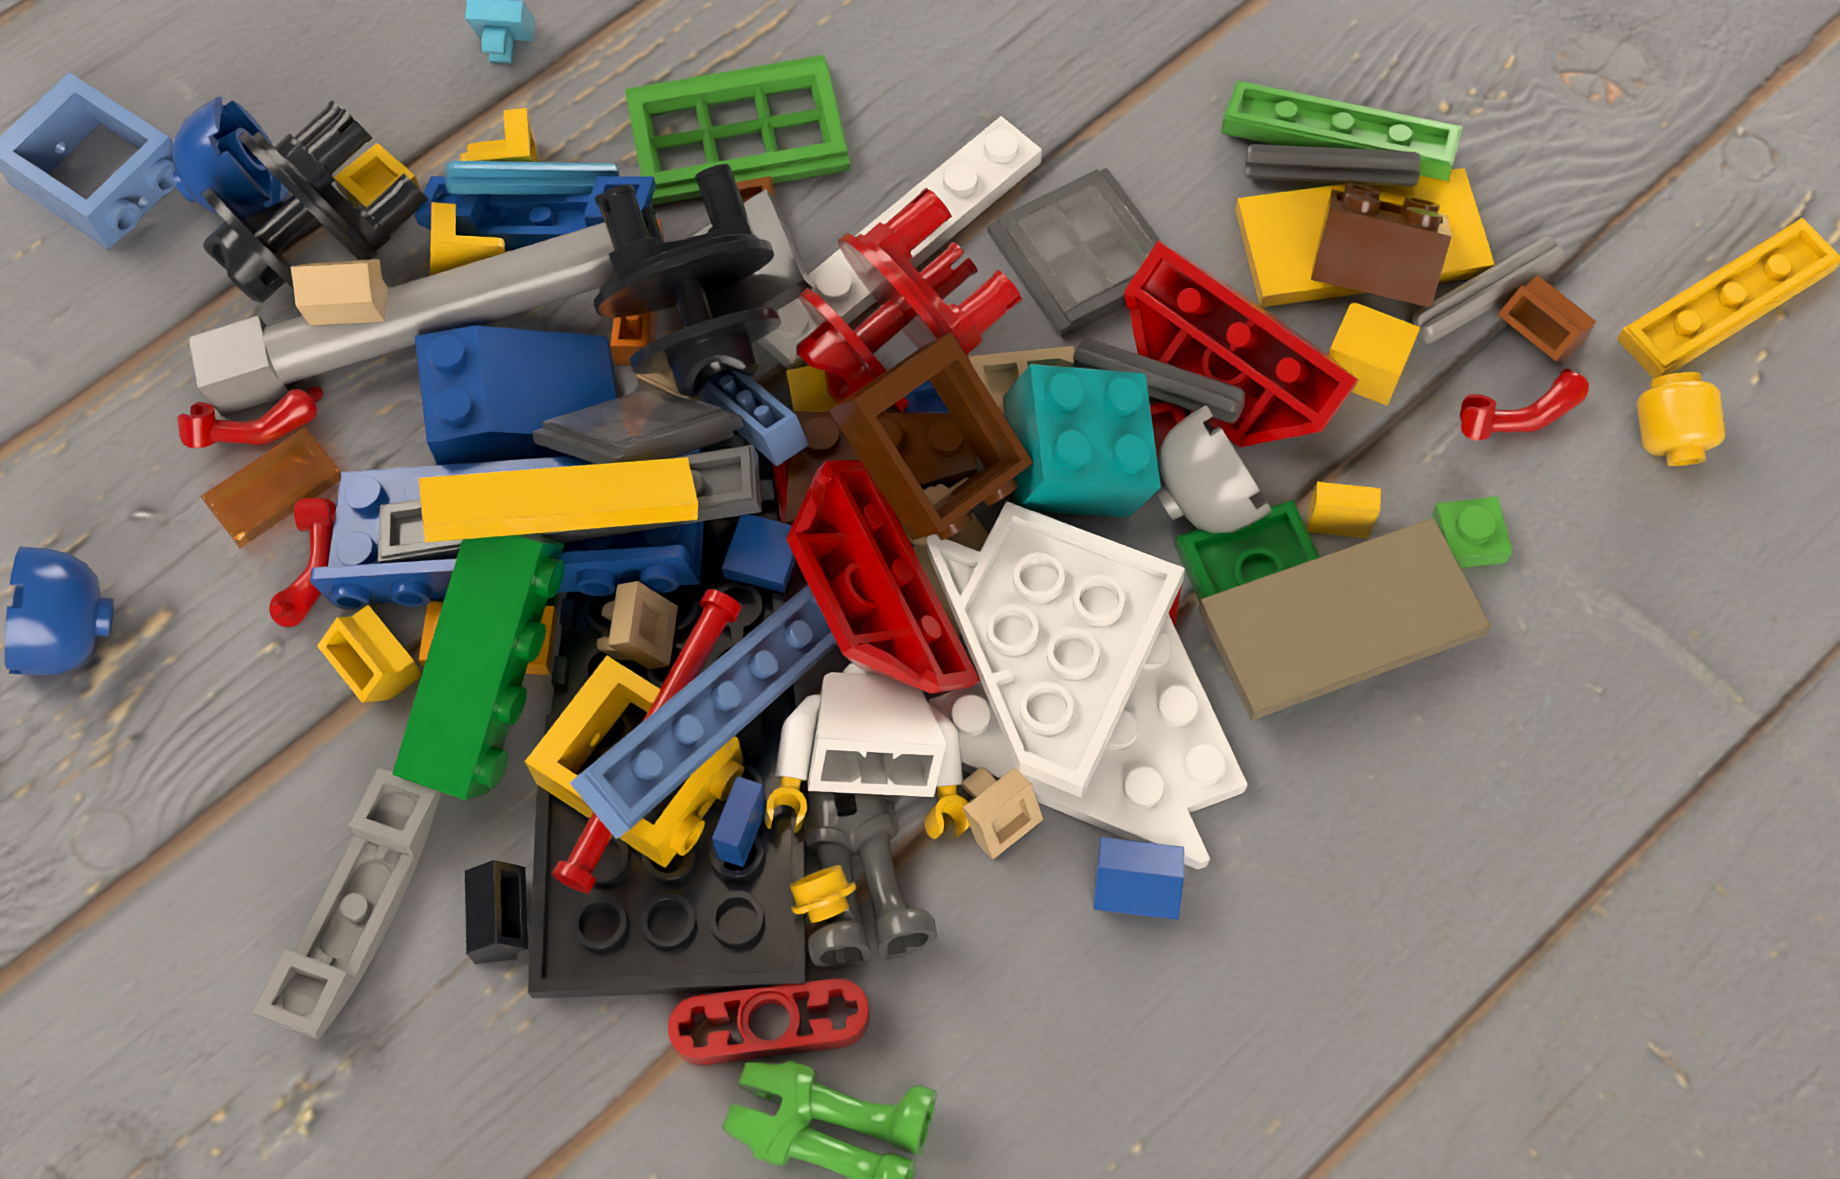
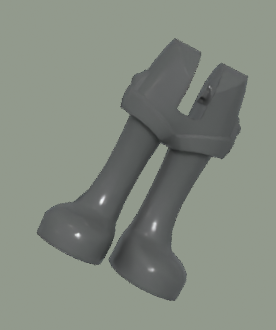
[804,789,937,968]

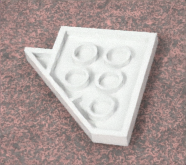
[926,501,1185,798]
[929,614,1248,870]

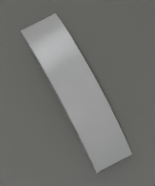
[252,767,441,1040]

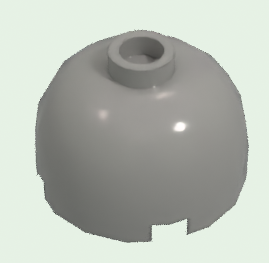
[1156,405,1272,534]

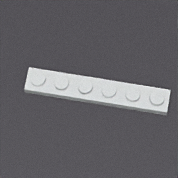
[757,116,1042,370]

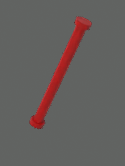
[552,589,742,894]

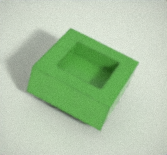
[1431,496,1513,568]

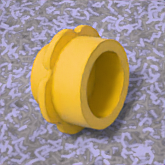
[789,865,856,923]

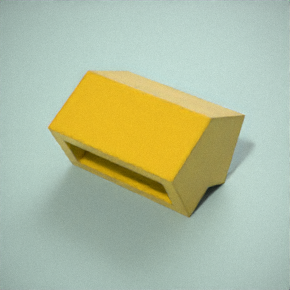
[317,605,422,703]

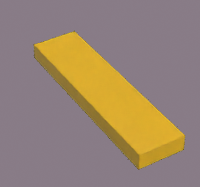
[1617,218,1840,379]
[419,457,698,542]

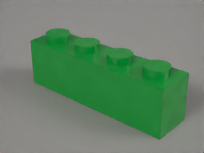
[392,534,565,800]

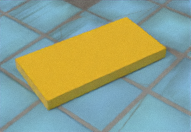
[1235,168,1495,307]

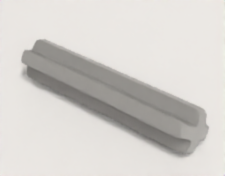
[1410,237,1565,344]

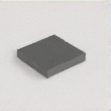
[688,189,813,318]

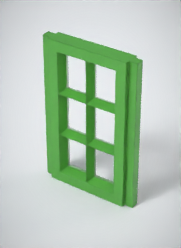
[625,55,850,206]

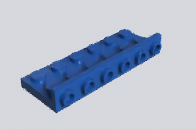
[310,448,704,611]

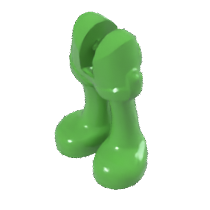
[721,1061,937,1179]

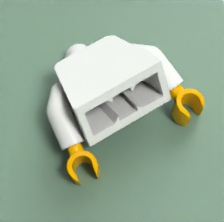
[764,663,969,839]

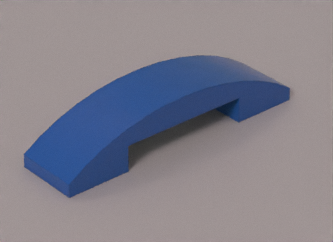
[414,176,656,250]

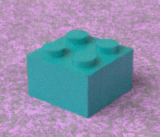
[1003,364,1161,517]

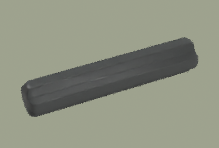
[1245,144,1421,187]
[1073,338,1245,423]

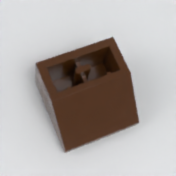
[1311,184,1452,307]

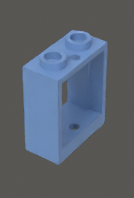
[0,72,176,250]

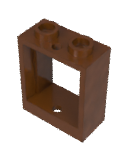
[829,332,1033,540]

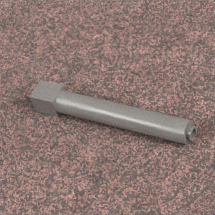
[188,222,615,416]

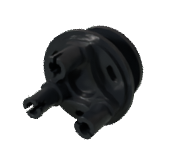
[201,100,429,303]
[593,164,781,397]

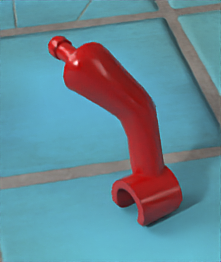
[1459,368,1589,441]
[177,386,323,448]
[269,498,337,627]

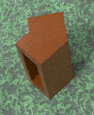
[1497,275,1596,363]

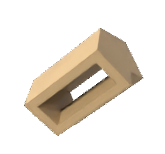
[291,259,388,326]

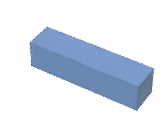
[701,371,809,466]

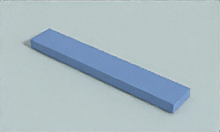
[570,585,837,839]

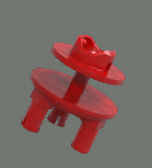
[796,188,1023,413]

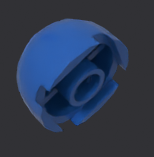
[173,97,289,218]
[5,546,114,676]

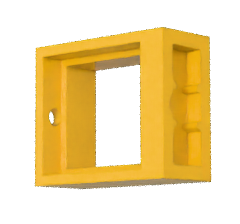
[525,656,744,868]

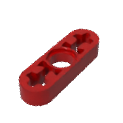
[668,978,870,1065]

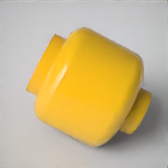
[1636,372,1726,466]

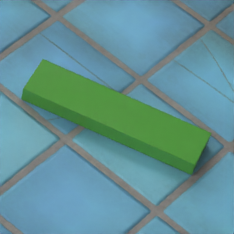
[1221,81,1463,181]

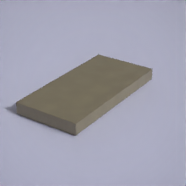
[1198,517,1492,721]

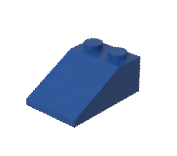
[415,325,617,465]

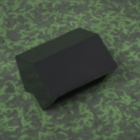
[465,860,528,964]

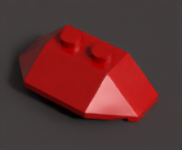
[1124,240,1359,447]
[786,460,980,694]

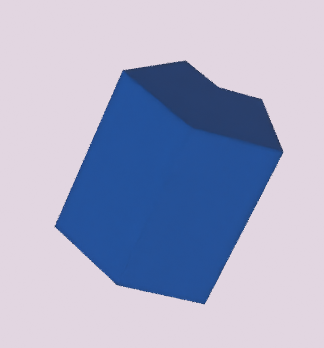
[1093,837,1185,920]

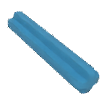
[444,161,619,195]

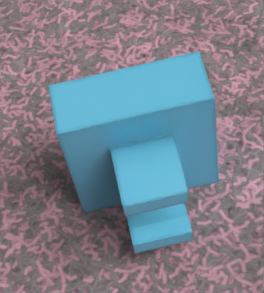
[465,0,535,64]

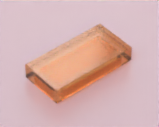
[200,427,341,548]

